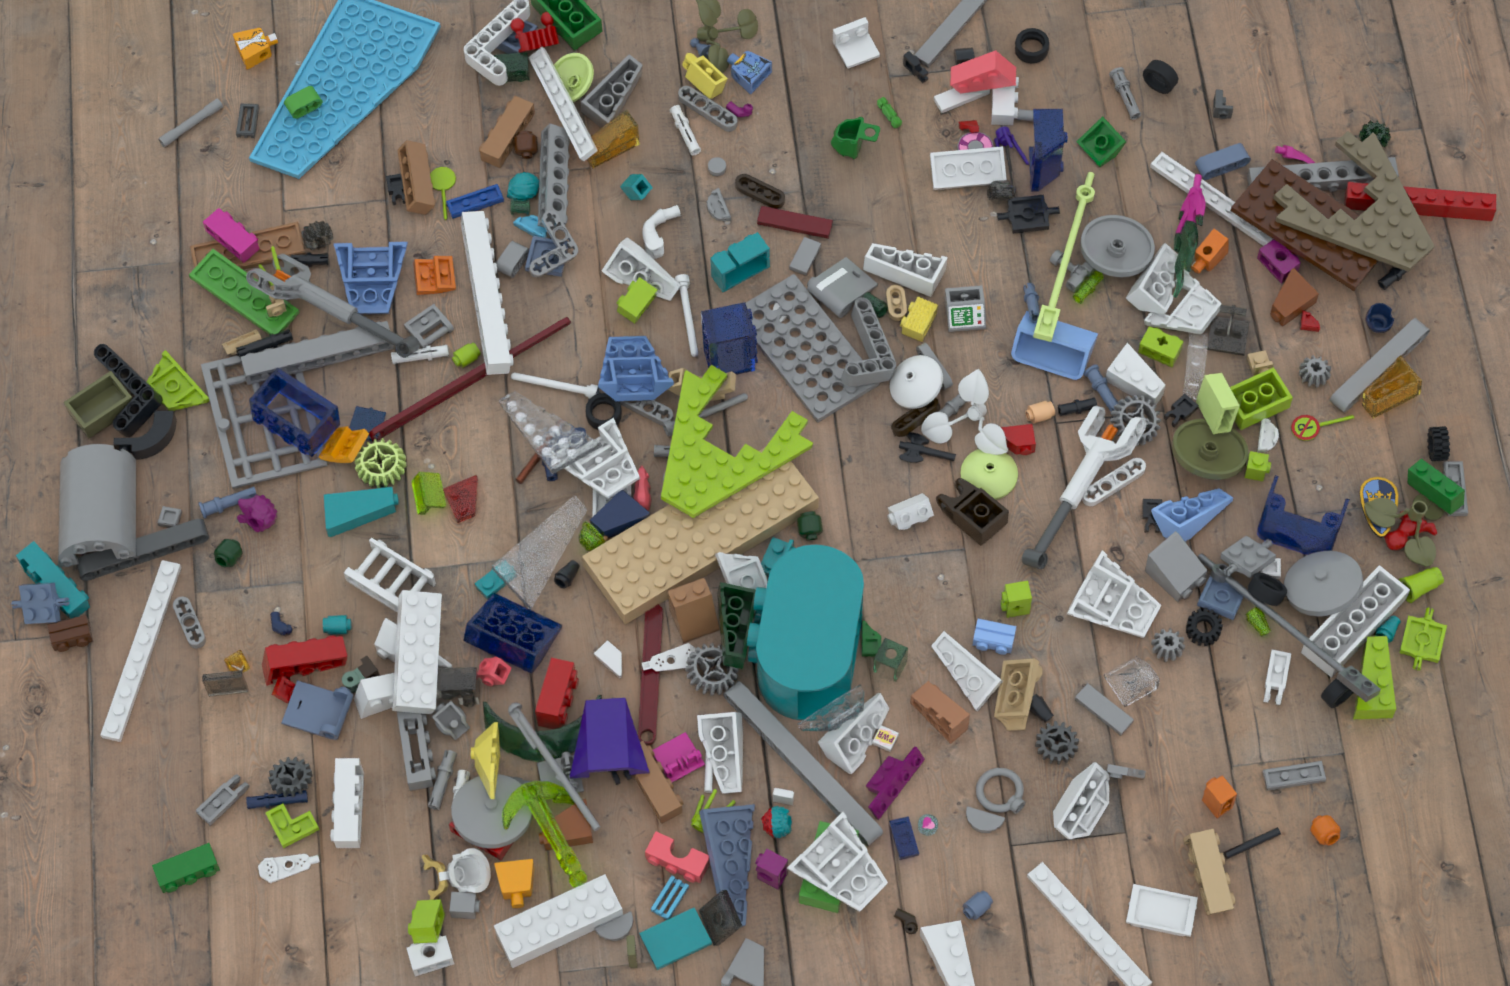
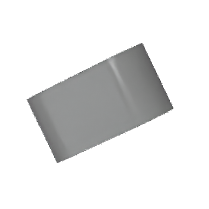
[496,241,529,278]

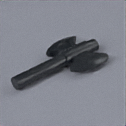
[899,432,956,463]

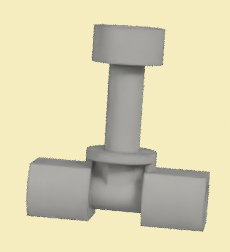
[1050,250,1096,293]

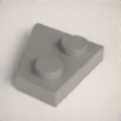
[1106,764,1146,779]

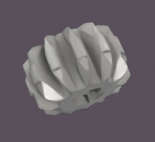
[1299,355,1331,388]
[1151,628,1185,662]

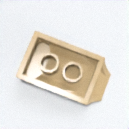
[994,659,1042,731]

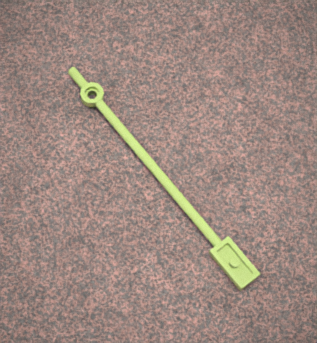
[1033,172,1095,342]

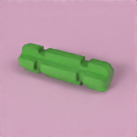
[877,97,902,128]

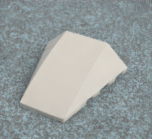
[550,418,640,499]
[1067,550,1161,638]
[787,812,888,912]

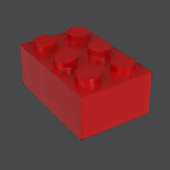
[535,657,579,731]

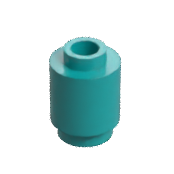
[323,615,352,635]

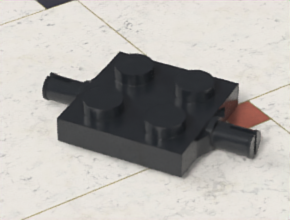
[997,194,1060,234]

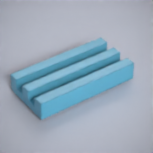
[651,875,689,920]

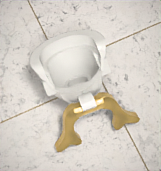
[422,848,491,900]

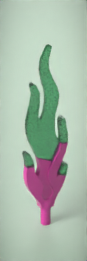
[1173,174,1205,298]

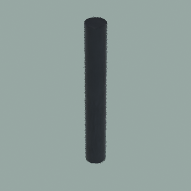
[1224,827,1281,859]

